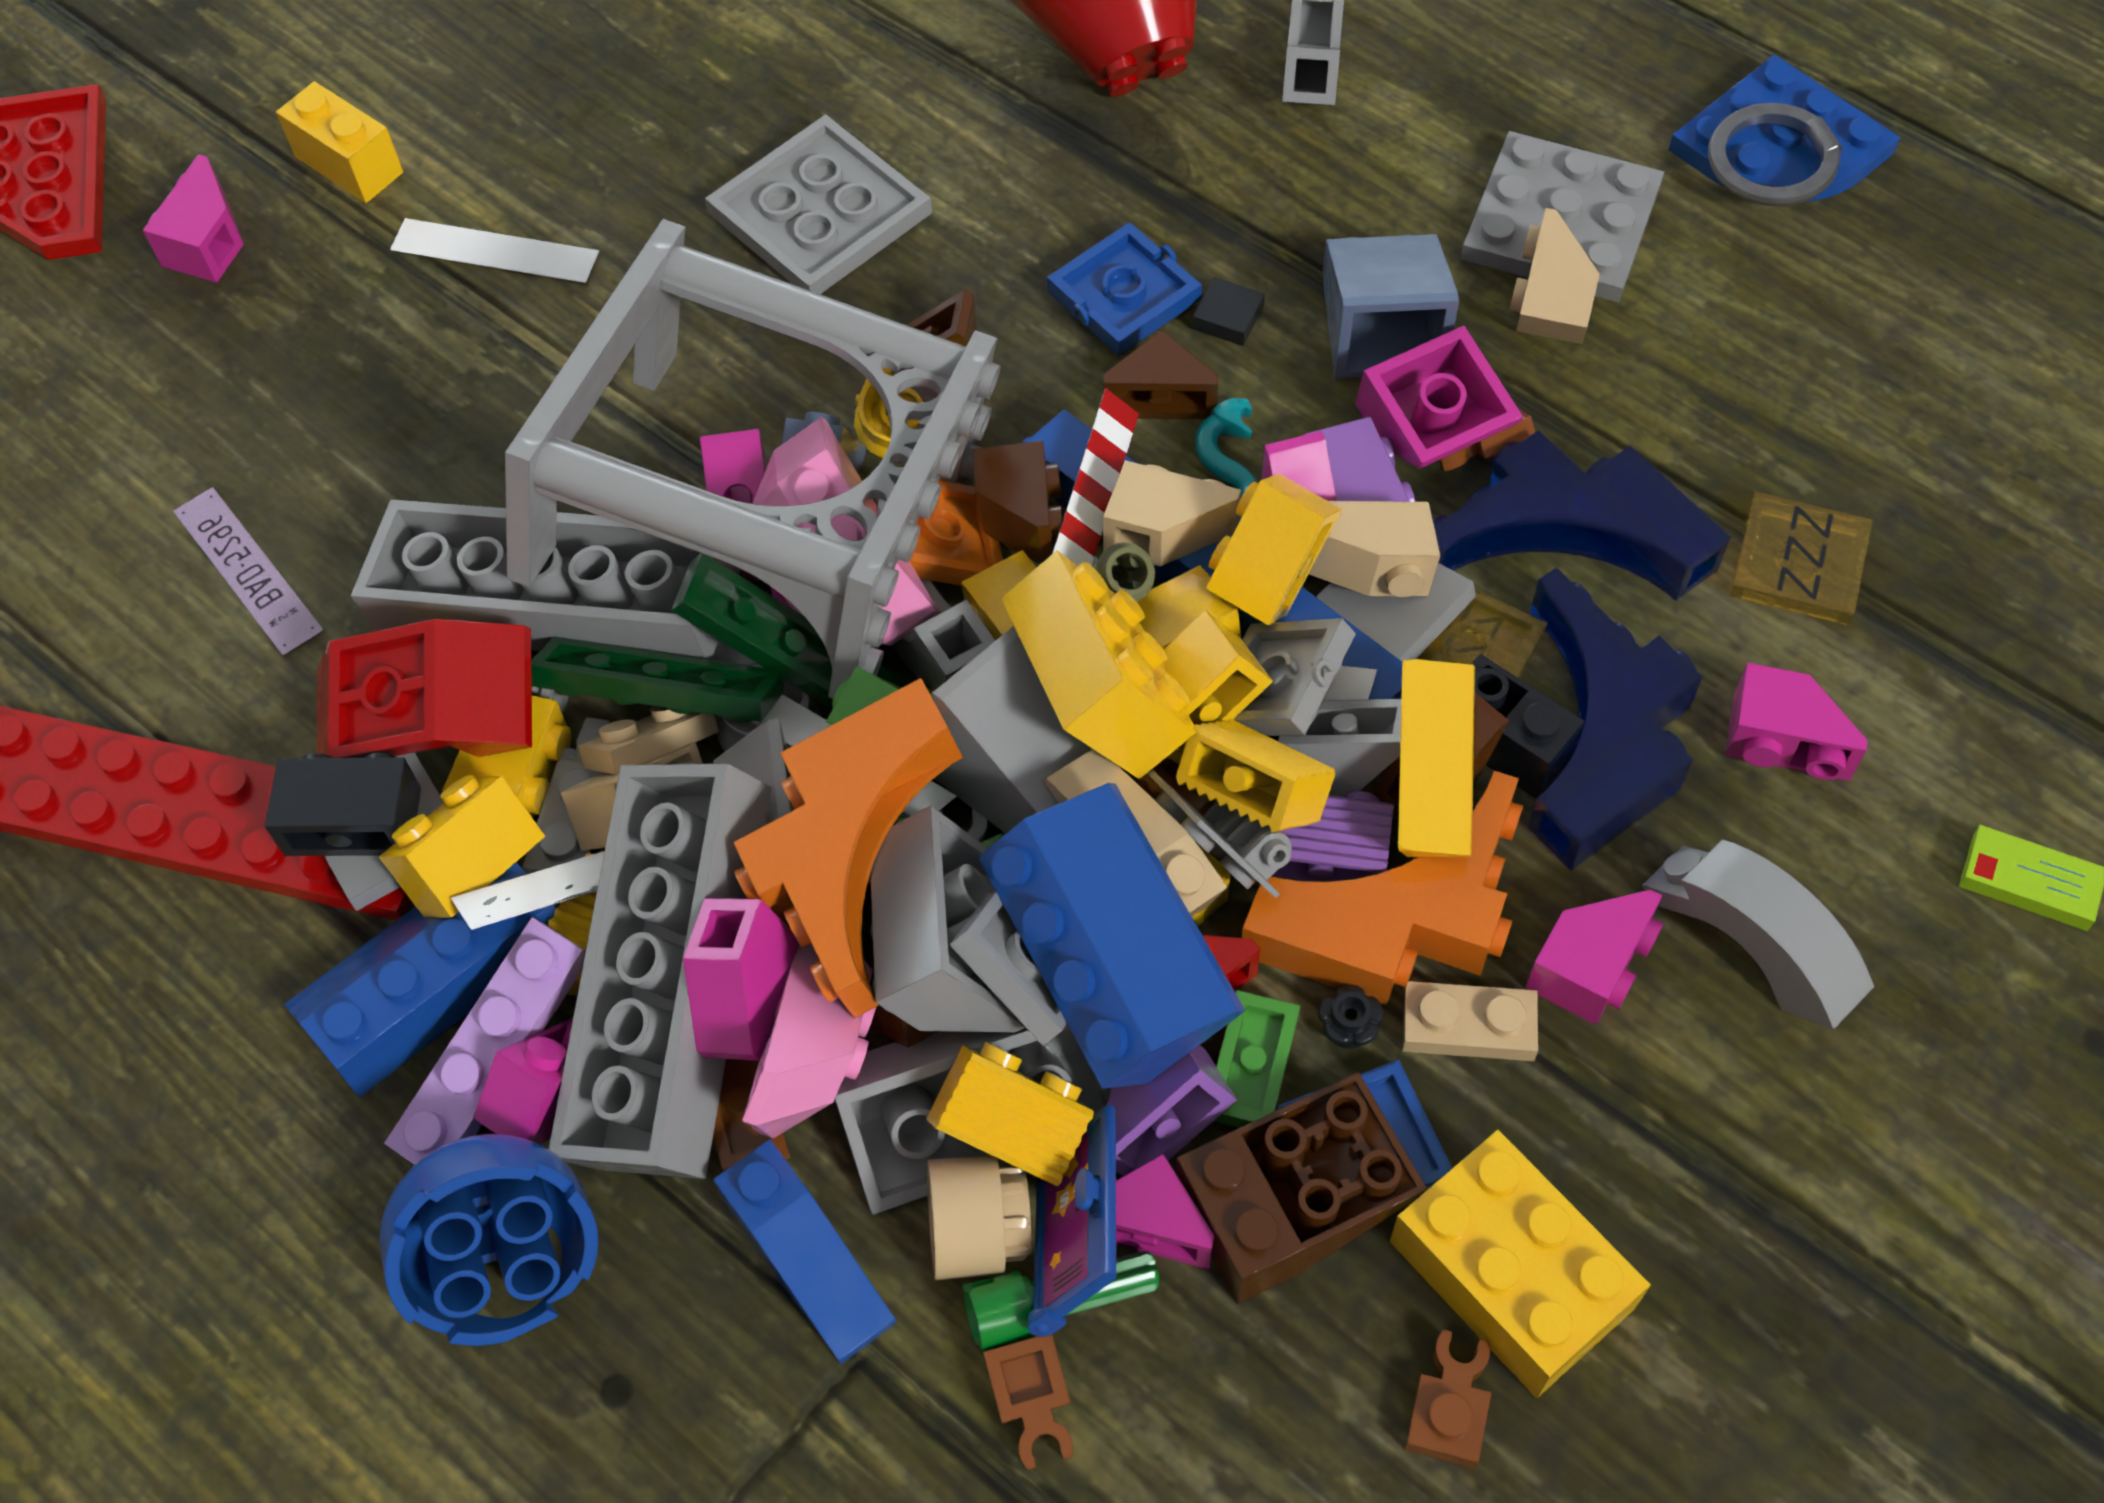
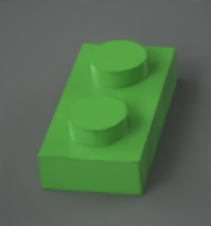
[1213,990,1301,1128]

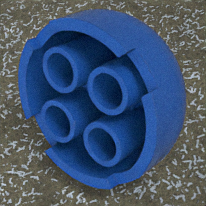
[379,1134,598,1346]

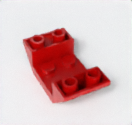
[316,619,532,758]

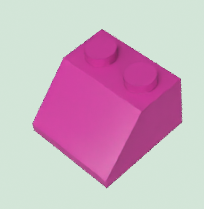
[1355,326,1523,468]

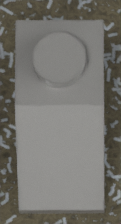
[1278,699,1401,797]

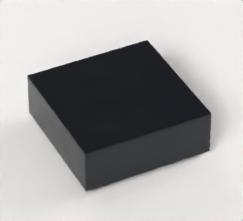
[1192,277,1265,346]

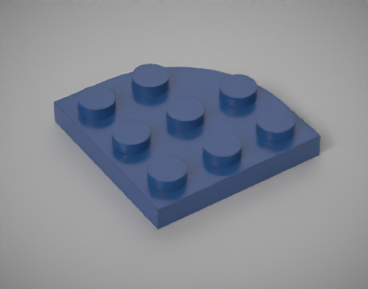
[1668,54,1901,202]

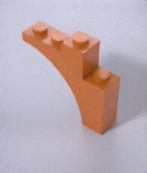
[733,678,963,1018]
[1242,771,1524,1006]

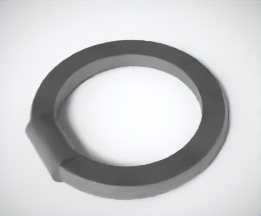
[1708,103,1842,206]

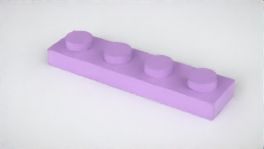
[384,917,586,1165]

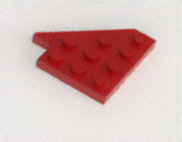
[0,84,106,260]

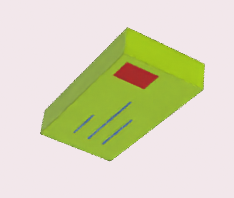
[1959,825,2104,931]

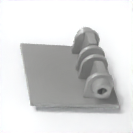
[1147,769,1292,898]

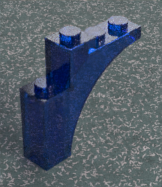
[1433,430,1731,601]
[1528,567,1703,871]

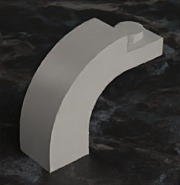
[1282,0,1344,105]
[1642,839,1874,1029]

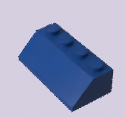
[978,783,1245,1089]
[284,862,556,1098]

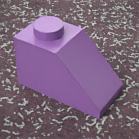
[1107,1045,1237,1177]

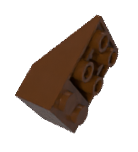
[1176,1072,1427,1304]

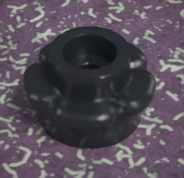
[1318,985,1384,1049]

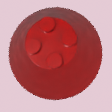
[1010,0,1197,97]

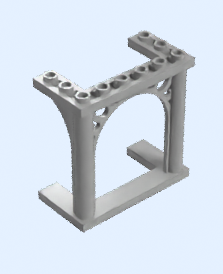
[505,219,1001,699]

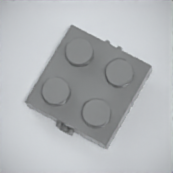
[1233,618,1356,736]

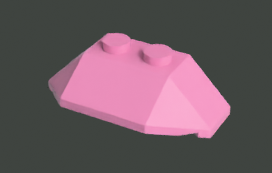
[752,416,940,646]
[742,943,876,1138]

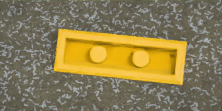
[1398,659,1475,857]

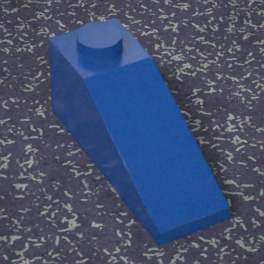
[713,1139,897,1365]

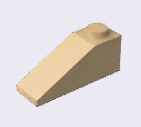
[1309,501,1440,597]
[1043,749,1227,917]

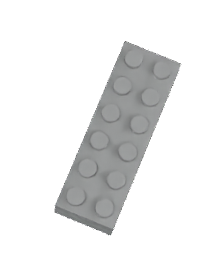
[351,499,741,660]
[549,764,772,1179]

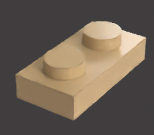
[578,706,719,775]
[1402,981,1538,1061]

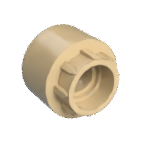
[927,1155,1032,1280]

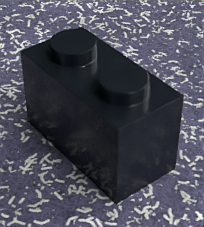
[264,753,421,856]

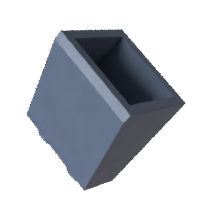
[1322,234,1459,379]

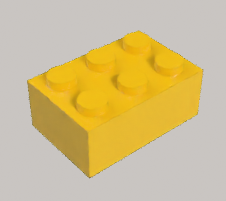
[1001,550,1197,779]
[1390,1130,1651,1399]

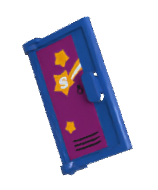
[1028,1105,1116,1337]

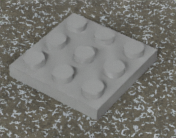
[705,114,933,294]
[1461,131,1665,303]

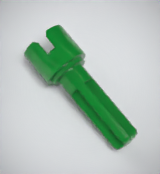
[962,1250,1160,1354]

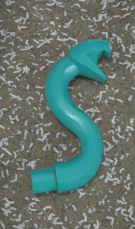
[1195,398,1259,524]

